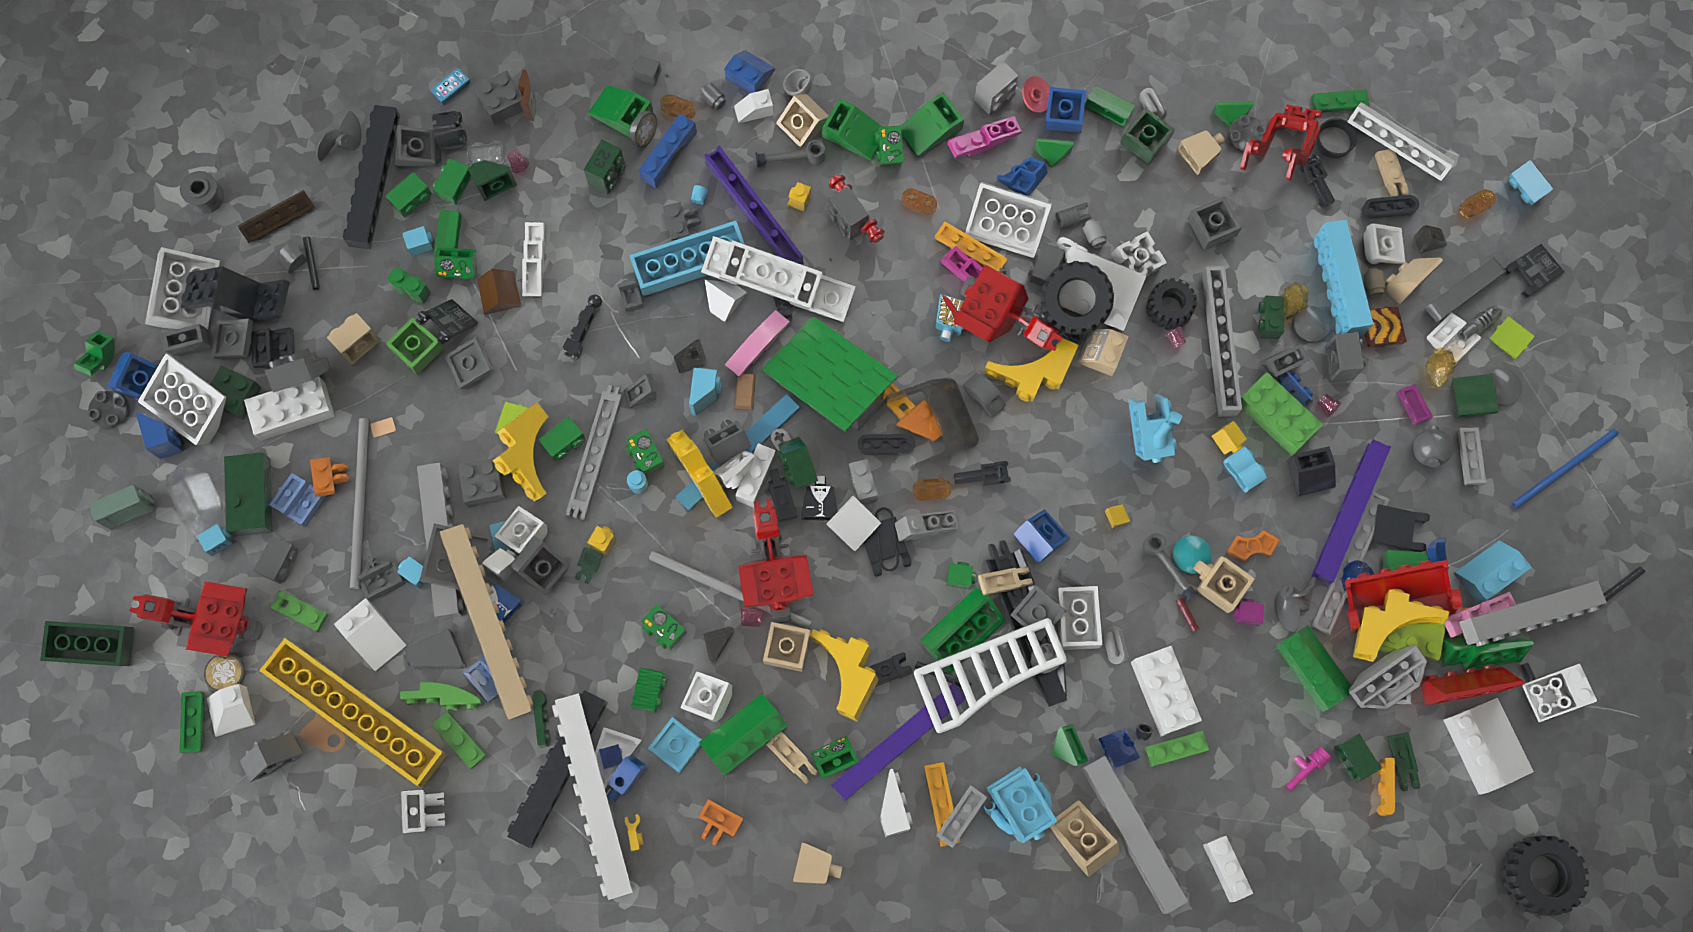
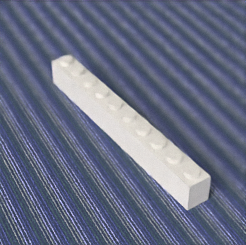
[552,693,633,900]

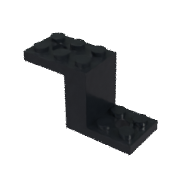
[181,266,290,322]

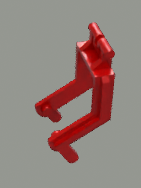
[1240,104,1322,181]

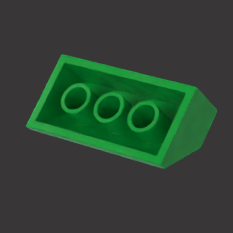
[920,587,1006,674]
[1276,625,1351,712]
[698,693,788,776]

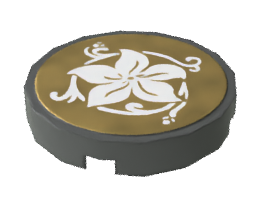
[630,110,657,147]
[204,653,245,691]

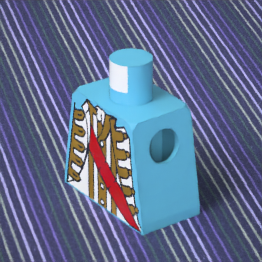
[935,294,964,342]

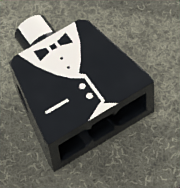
[801,476,838,521]

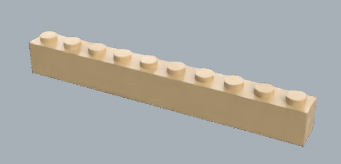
[440,524,533,720]

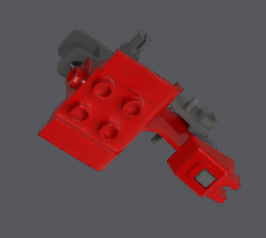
[953,264,1063,351]
[738,499,814,624]
[129,582,263,659]

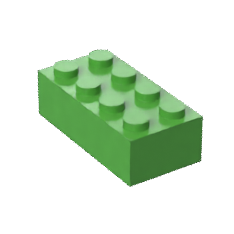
[1241,372,1323,456]

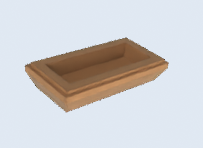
[734,373,756,410]

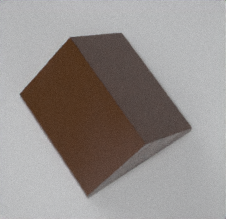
[477,269,521,315]

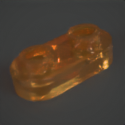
[660,95,696,119]
[902,188,937,215]
[1460,189,1496,217]
[912,478,951,500]

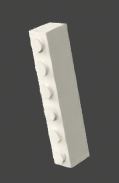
[1348,102,1455,181]

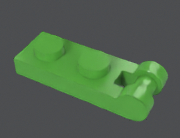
[269,590,328,632]

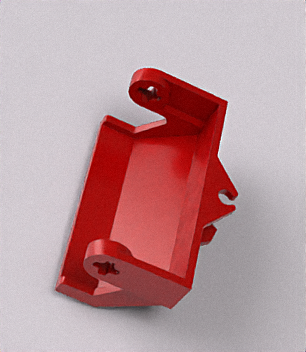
[1345,560,1463,634]

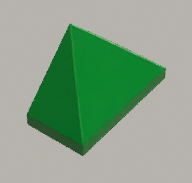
[1213,101,1254,127]
[1035,138,1073,168]
[1052,724,1089,766]

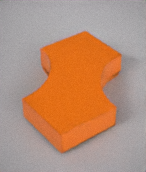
[1226,530,1280,563]

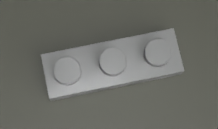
[1457,428,1486,485]
[936,785,987,848]

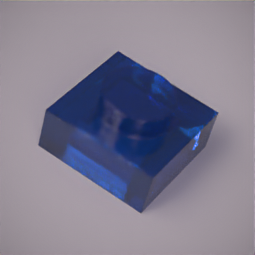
[599,744,623,769]

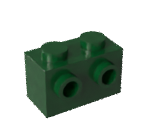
[1258,295,1284,339]

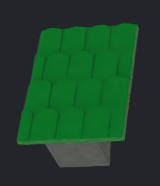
[762,317,898,432]

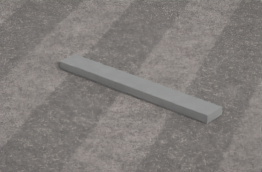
[1311,491,1390,636]

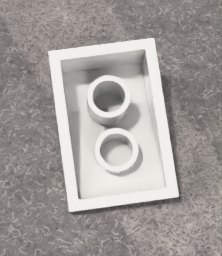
[334,598,407,672]

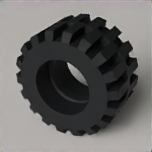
[1146,278,1197,330]

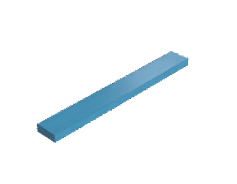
[675,394,800,511]

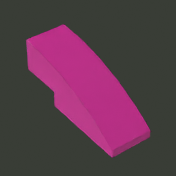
[940,246,983,283]

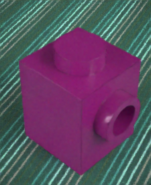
[1233,599,1264,626]

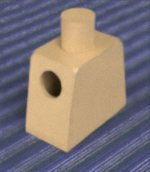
[1177,130,1225,175]
[793,843,843,884]

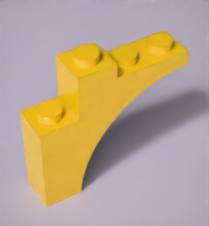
[984,338,1078,402]
[493,402,549,502]
[666,430,733,518]
[1353,589,1449,662]
[810,629,879,722]

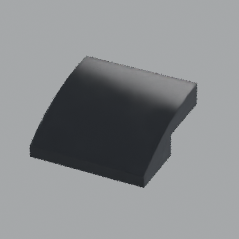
[251,327,295,368]

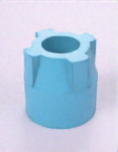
[691,185,708,205]

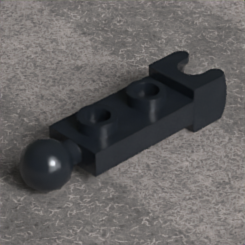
[562,294,602,360]
[869,652,912,687]

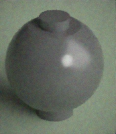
[1413,425,1453,468]

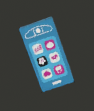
[430,68,471,105]

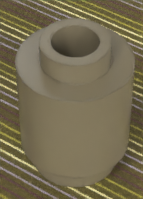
[1364,268,1386,297]

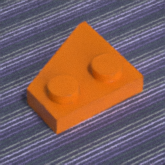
[896,400,949,441]

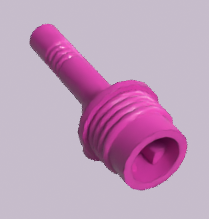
[1285,747,1331,791]

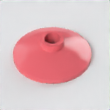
[1022,76,1050,113]

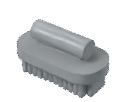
[1139,88,1168,119]
[1103,626,1129,664]

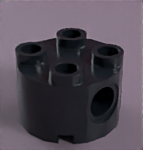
[432,110,467,150]

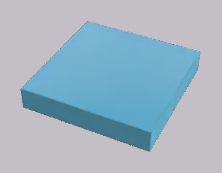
[648,717,702,774]

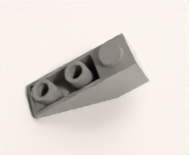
[895,510,959,542]

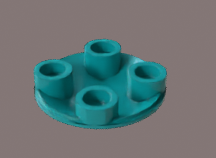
[1173,536,1212,574]

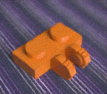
[310,457,349,497]
[698,799,744,846]

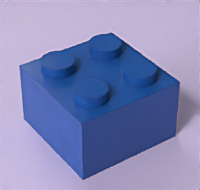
[1045,87,1086,133]

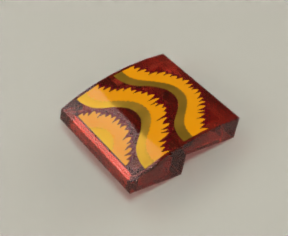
[1364,307,1407,347]

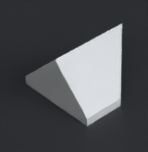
[705,280,747,322]

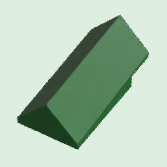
[1441,633,1534,670]

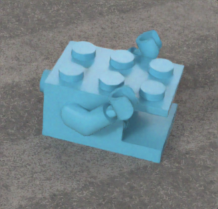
[1128,394,1182,462]
[984,767,1058,843]

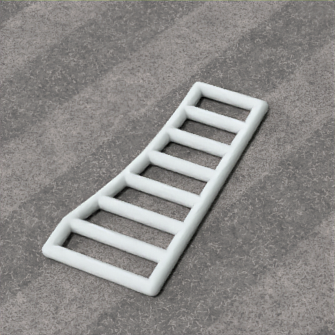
[914,618,1067,733]

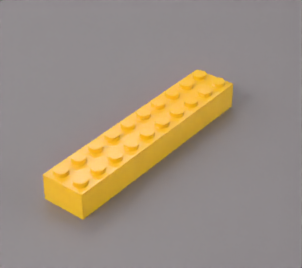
[259,638,448,788]

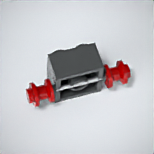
[828,174,885,243]

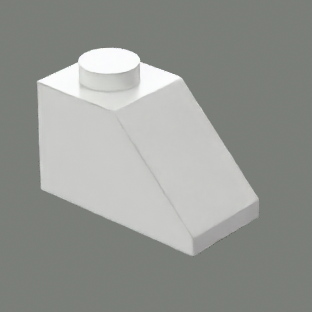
[734,89,774,123]
[483,548,517,582]

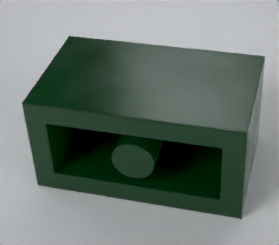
[1334,733,1382,782]

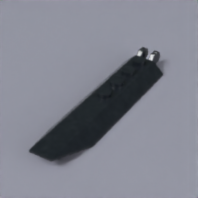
[986,540,1067,707]

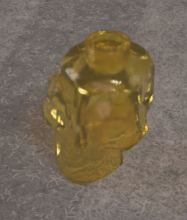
[1281,282,1310,320]
[1426,348,1456,387]

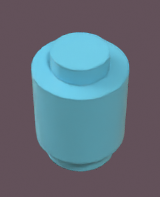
[627,470,648,494]

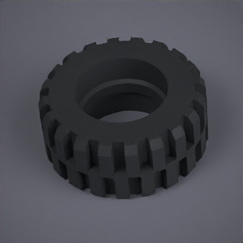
[1041,261,1114,335]
[1501,835,1589,916]

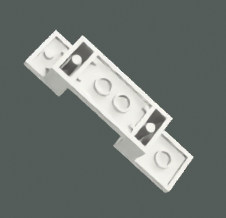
[701,236,855,322]

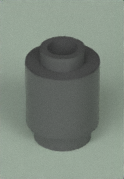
[700,83,727,110]

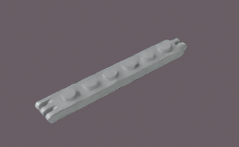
[566,384,622,520]

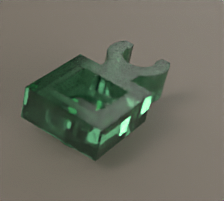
[575,547,604,584]

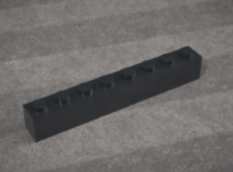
[343,105,400,250]
[507,690,608,848]

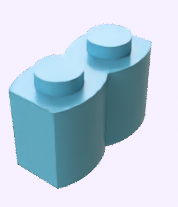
[1223,446,1267,493]

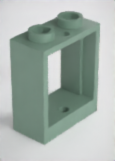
[89,484,155,530]

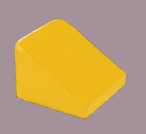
[1105,504,1130,529]

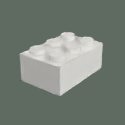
[1055,586,1102,650]

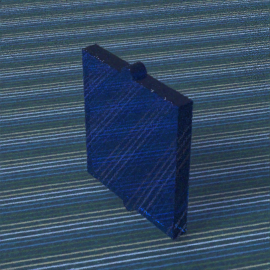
[1099,728,1140,769]

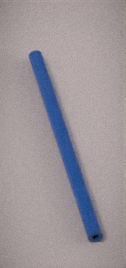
[1512,429,1619,509]

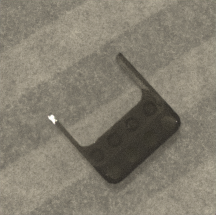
[884,377,979,471]

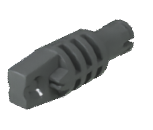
[1457,305,1502,341]

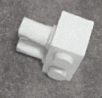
[401,790,445,833]

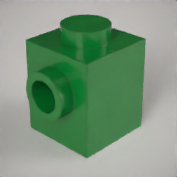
[946,562,976,589]

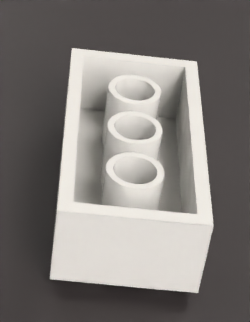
[244,376,335,441]
[1131,646,1202,737]

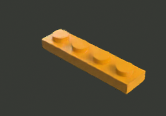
[935,222,1008,271]
[924,762,961,847]

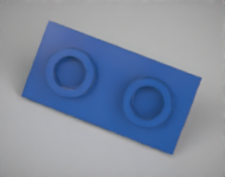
[1278,371,1314,407]

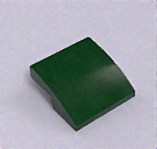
[1452,374,1498,418]

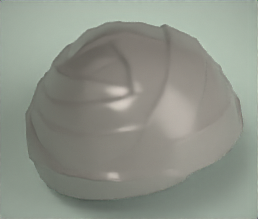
[783,69,812,96]

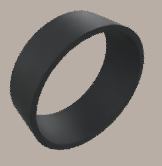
[1316,118,1358,158]

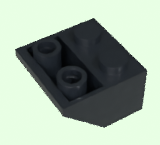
[1287,446,1336,497]

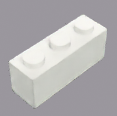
[735,444,776,508]
[1203,836,1253,902]

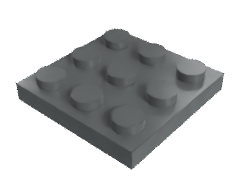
[419,523,492,590]

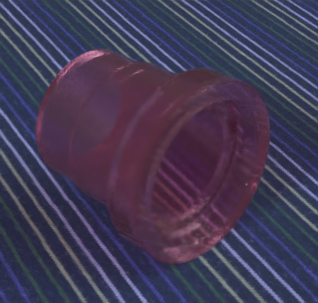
[507,150,529,173]
[1164,326,1186,348]
[1317,393,1341,417]

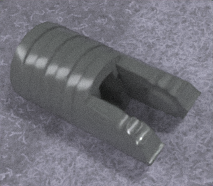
[1056,202,1092,228]

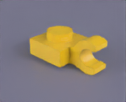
[625,814,644,852]

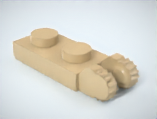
[1375,149,1409,197]
[978,567,1033,595]
[766,731,818,784]

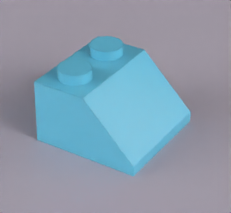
[689,368,722,416]

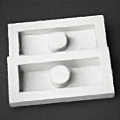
[1427,313,1482,365]

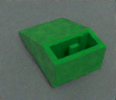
[588,85,653,137]
[901,92,964,157]
[822,98,883,161]

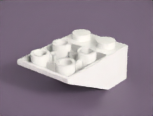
[1522,664,1597,722]
[880,769,913,837]

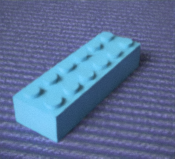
[1314,219,1373,337]
[629,221,745,297]

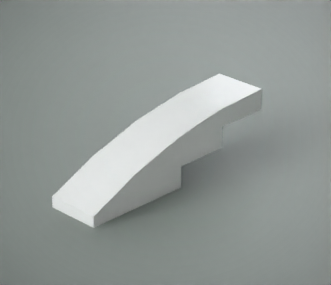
[522,222,545,296]

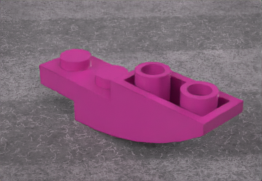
[947,116,1022,158]

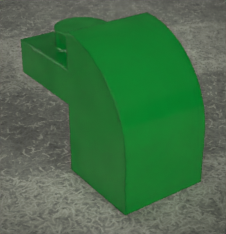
[74,331,115,376]

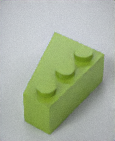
[1379,623,1446,663]

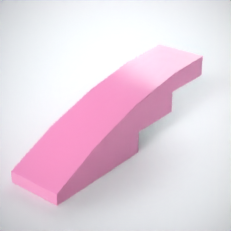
[725,310,790,377]
[1444,592,1516,638]

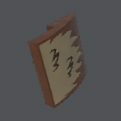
[518,69,536,121]

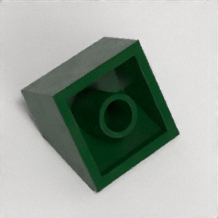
[468,160,517,201]

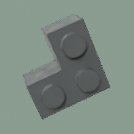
[240,732,302,782]

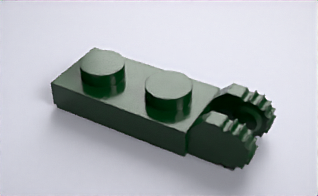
[532,690,551,748]
[1387,732,1420,791]

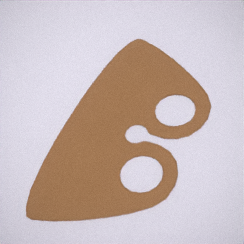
[299,691,366,752]

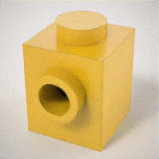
[1211,421,1247,455]
[587,526,617,556]

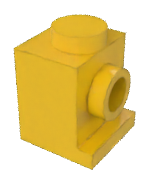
[787,182,811,212]

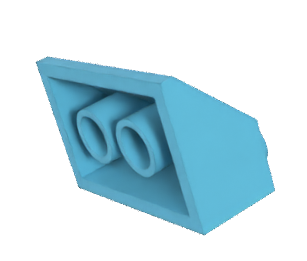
[1454,540,1532,604]

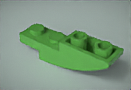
[400,682,484,711]

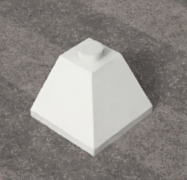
[207,684,256,737]

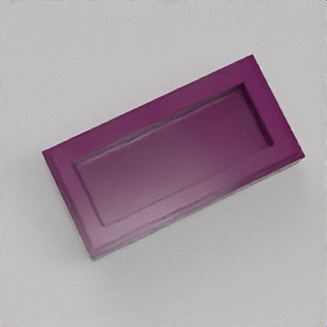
[1397,384,1433,426]

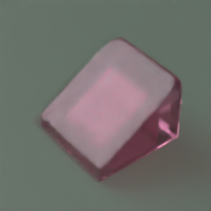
[741,608,762,627]

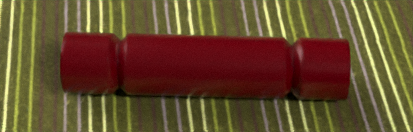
[1176,598,1199,632]

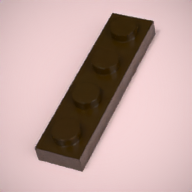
[238,190,314,243]

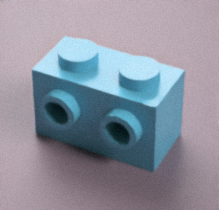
[1509,160,1553,205]

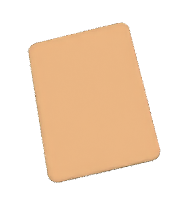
[370,417,396,438]

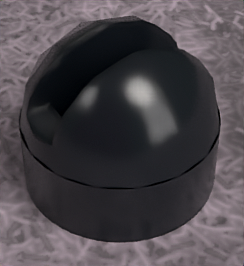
[1135,723,1153,741]

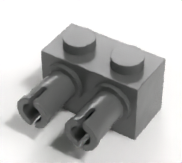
[704,420,752,465]

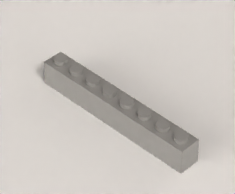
[1202,266,1242,417]
[417,462,465,620]
[1459,581,1607,647]
[1082,756,1188,914]

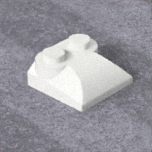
[1363,223,1405,264]
[713,451,754,489]
[495,506,547,554]
[680,672,732,722]

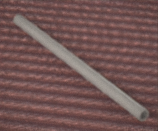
[350,418,369,589]
[649,551,812,630]

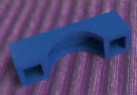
[639,114,697,188]

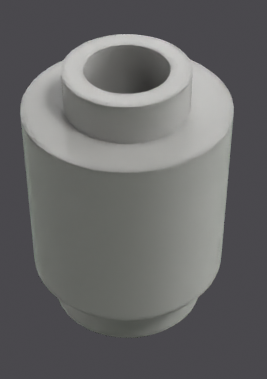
[1083,219,1107,248]

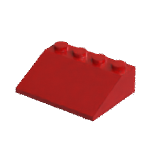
[1420,664,1525,706]

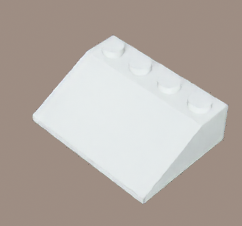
[965,182,1052,258]
[145,247,220,330]
[1059,248,1146,331]
[138,354,226,445]
[1443,698,1534,794]

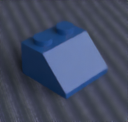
[724,50,775,94]
[107,353,158,400]
[136,413,183,459]
[1013,509,1070,563]

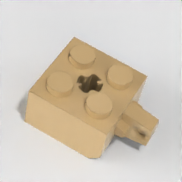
[1193,556,1255,613]

